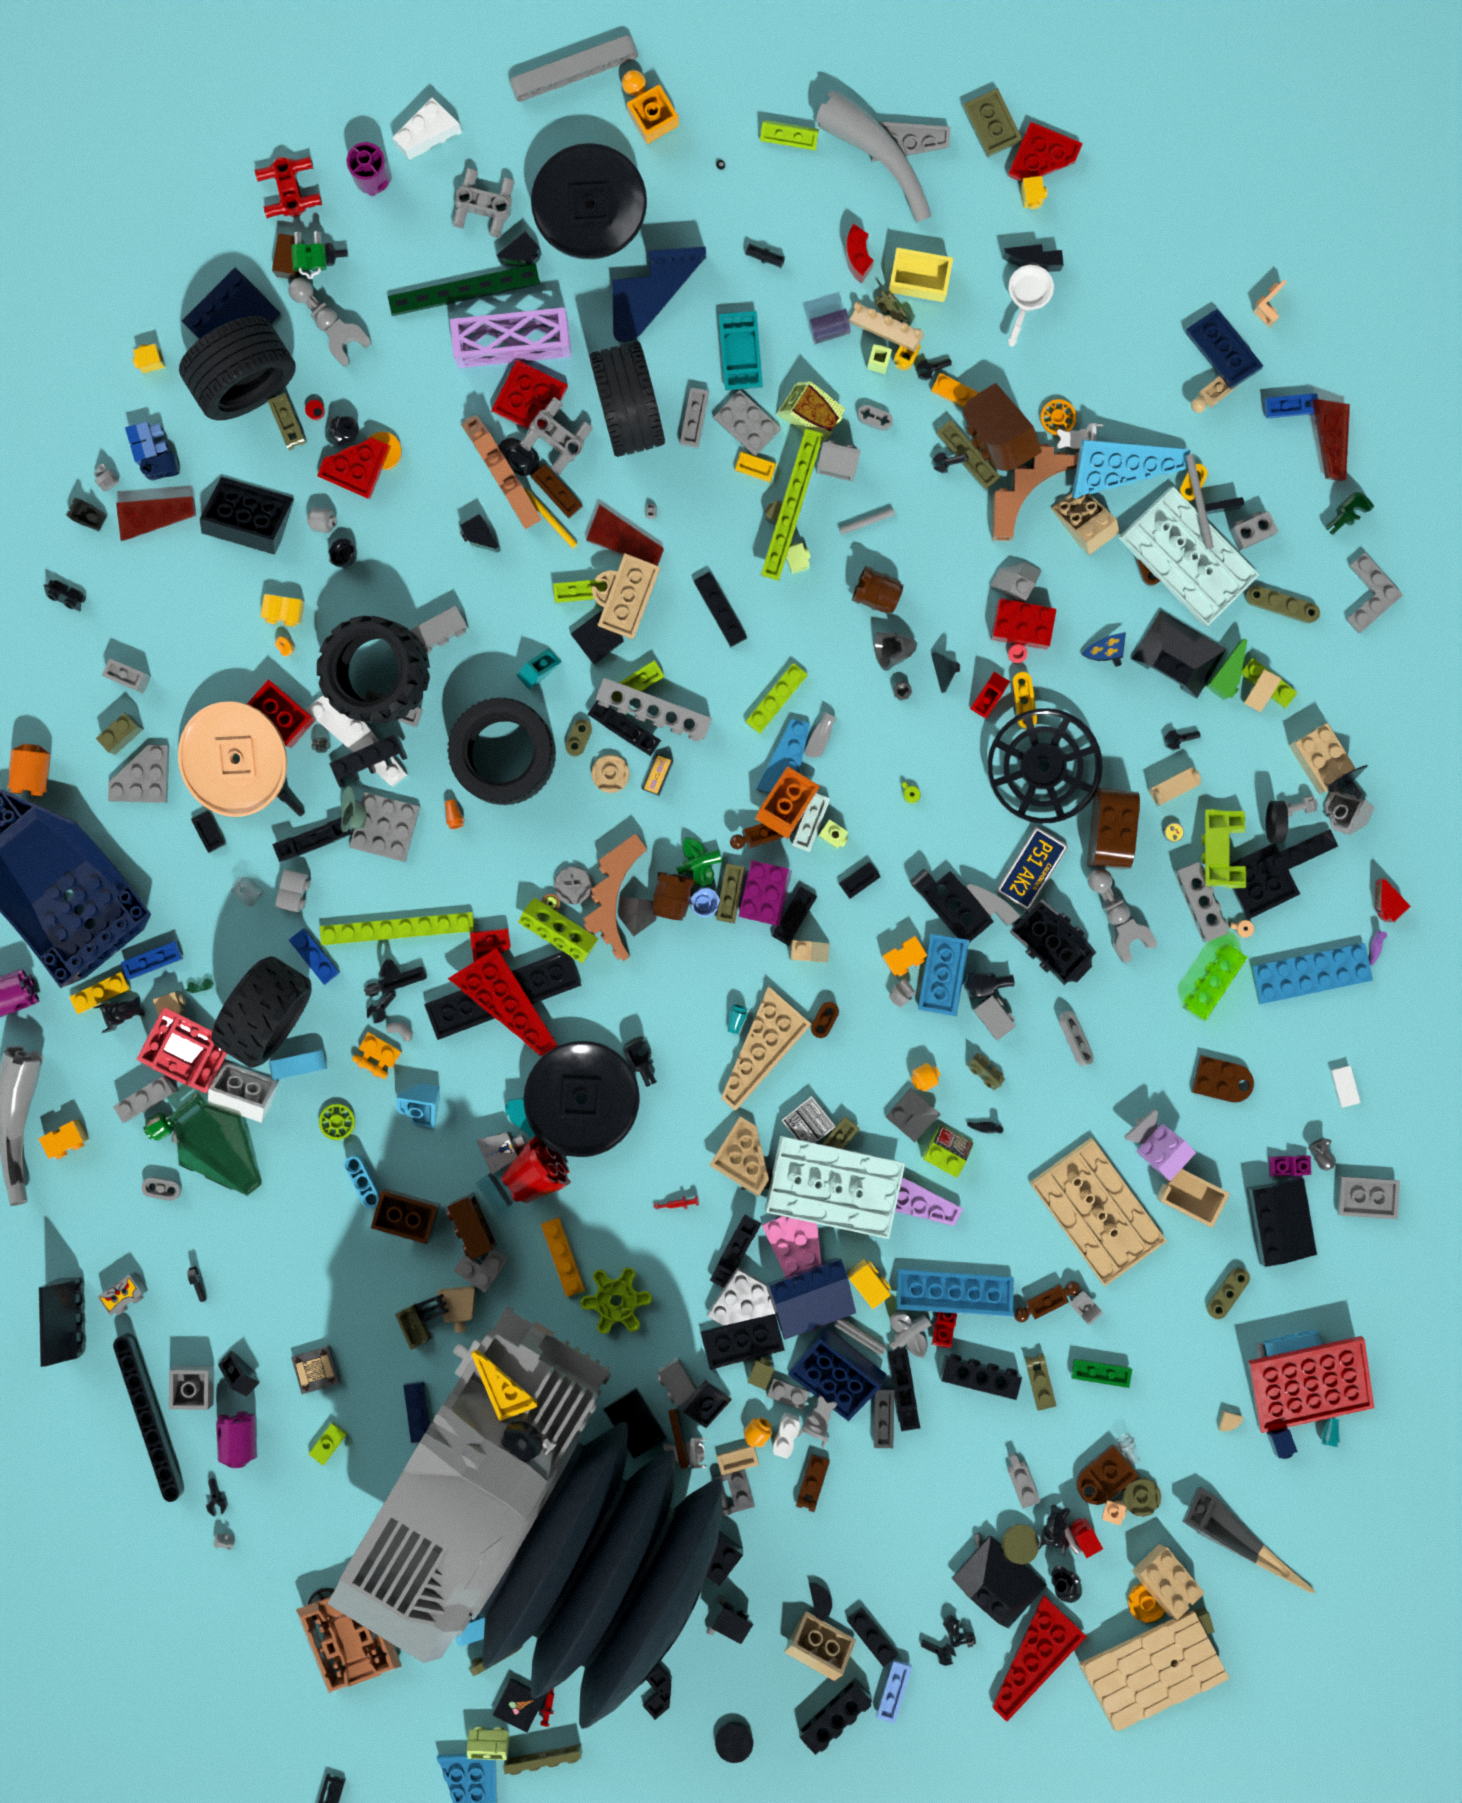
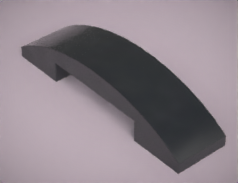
[587,700,661,756]
[272,817,352,862]
[710,1214,762,1288]

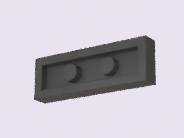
[873,1388,895,1449]

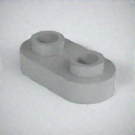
[142,1177,182,1201]

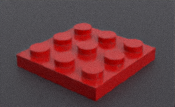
[491,360,568,430]

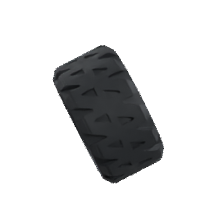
[317,616,430,723]
[212,956,312,1068]

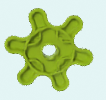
[580,1267,652,1334]

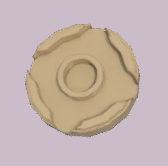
[591,755,630,793]

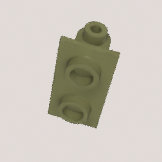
[875,291,909,323]
[966,1052,1005,1090]

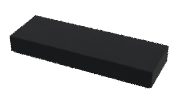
[772,887,817,946]

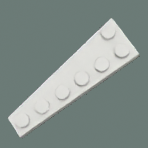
[305,696,407,787]

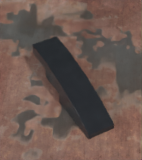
[888,1349,920,1432]

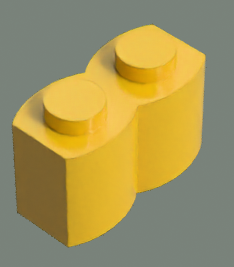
[260,594,305,627]

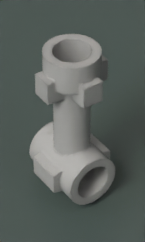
[1285,795,1318,817]

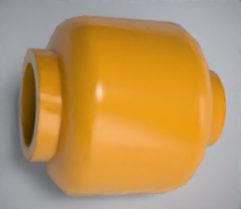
[910,1063,941,1092]
[744,1418,772,1447]

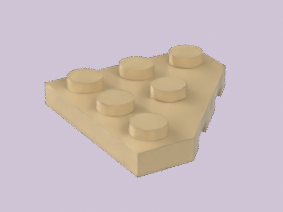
[709,1116,769,1197]

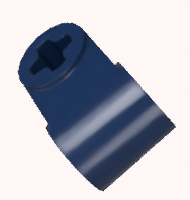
[140,453,180,480]

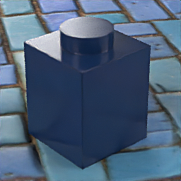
[1266,1428,1298,1459]

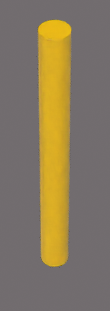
[524,488,578,549]

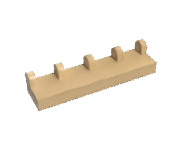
[849,302,924,352]

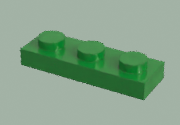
[1071,1358,1132,1388]

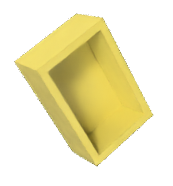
[888,248,953,302]

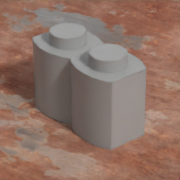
[275,869,311,912]

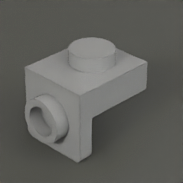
[1069,1291,1103,1325]

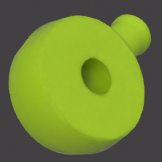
[901,781,921,804]

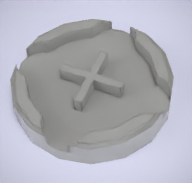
[554,867,592,905]

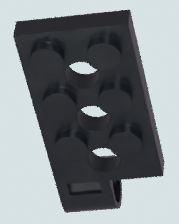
[909,869,994,943]

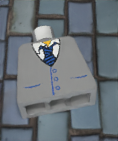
[477,1131,526,1174]

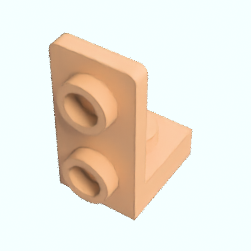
[1253,280,1287,328]

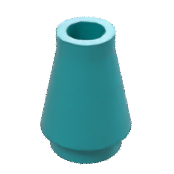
[727,1004,748,1034]
[1320,1418,1340,1447]

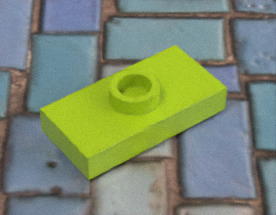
[308,1422,348,1466]

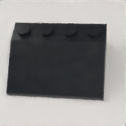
[200,477,294,555]
[1246,1178,1317,1267]
[39,1277,86,1367]

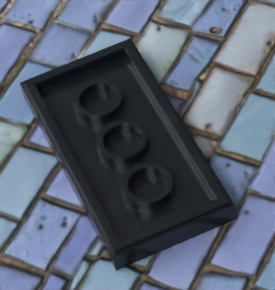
[700,1314,785,1370]

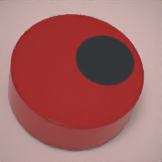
[305,400,325,421]

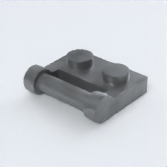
[711,1469,755,1516]

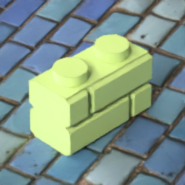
[467,1727,509,1760]

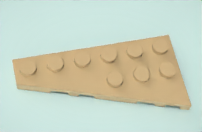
[721,986,812,1111]

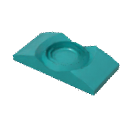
[719,311,763,391]

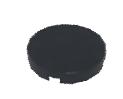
[715,1722,754,1763]

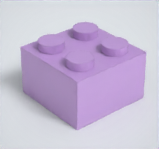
[1136,1124,1196,1181]

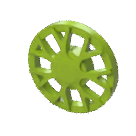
[319,1104,355,1140]

